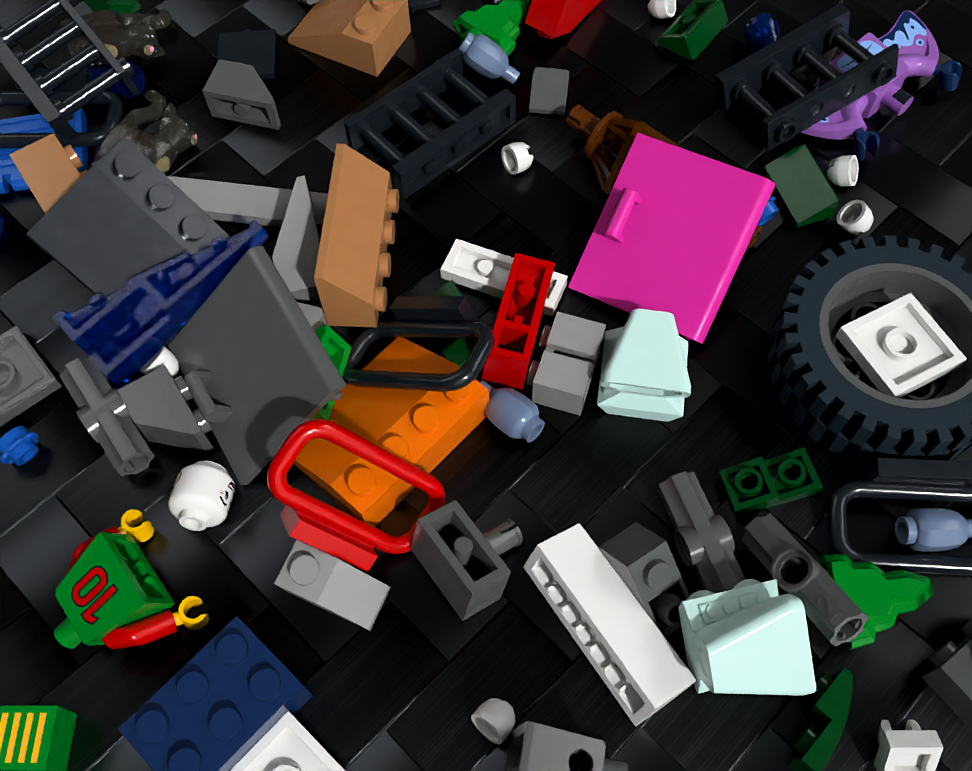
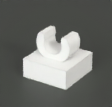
[874,720,944,771]

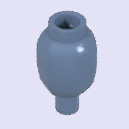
[458,32,520,85]
[479,380,545,443]
[895,508,972,552]

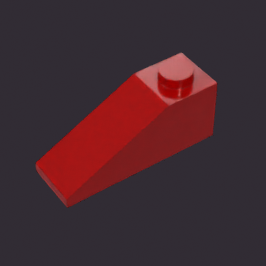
[525,0,602,39]
[482,253,555,390]

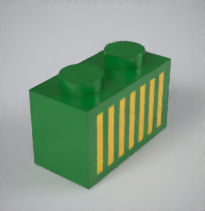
[0,706,77,771]

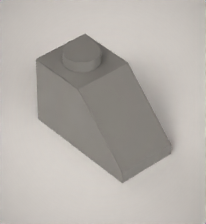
[274,540,391,631]

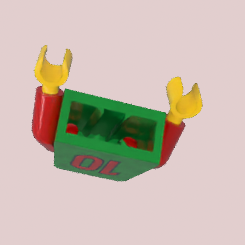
[54,509,209,650]

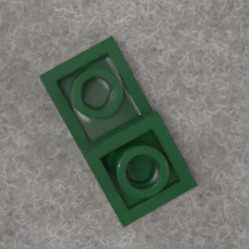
[719,447,823,514]
[788,667,853,771]

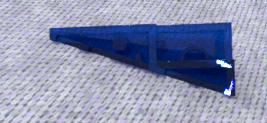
[52,220,269,388]

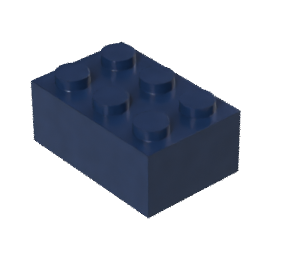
[118,616,313,771]

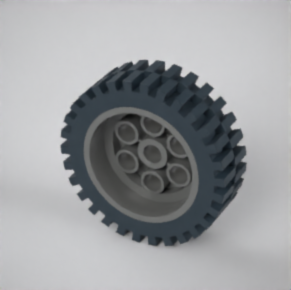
[767,235,972,465]

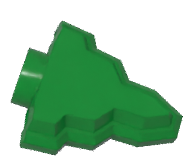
[452,0,529,56]
[820,554,935,650]

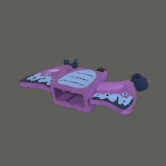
[777,10,962,161]

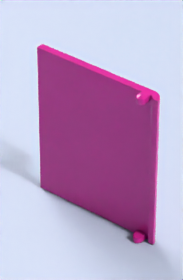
[568,133,776,344]

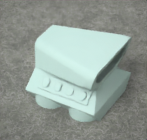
[597,309,691,422]
[678,579,816,696]

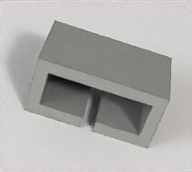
[527,312,606,416]

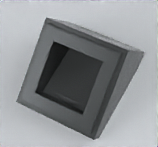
[529,67,570,116]

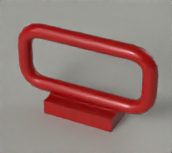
[267,419,446,572]

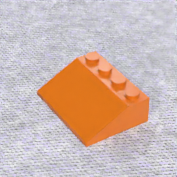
[293,337,489,527]

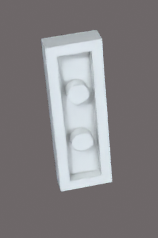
[440,239,568,316]

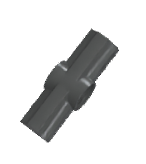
[60,357,155,477]
[656,471,745,594]
[741,513,869,646]

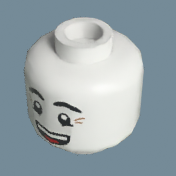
[168,461,235,531]

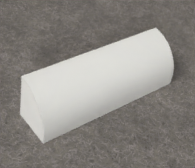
[523,523,697,727]

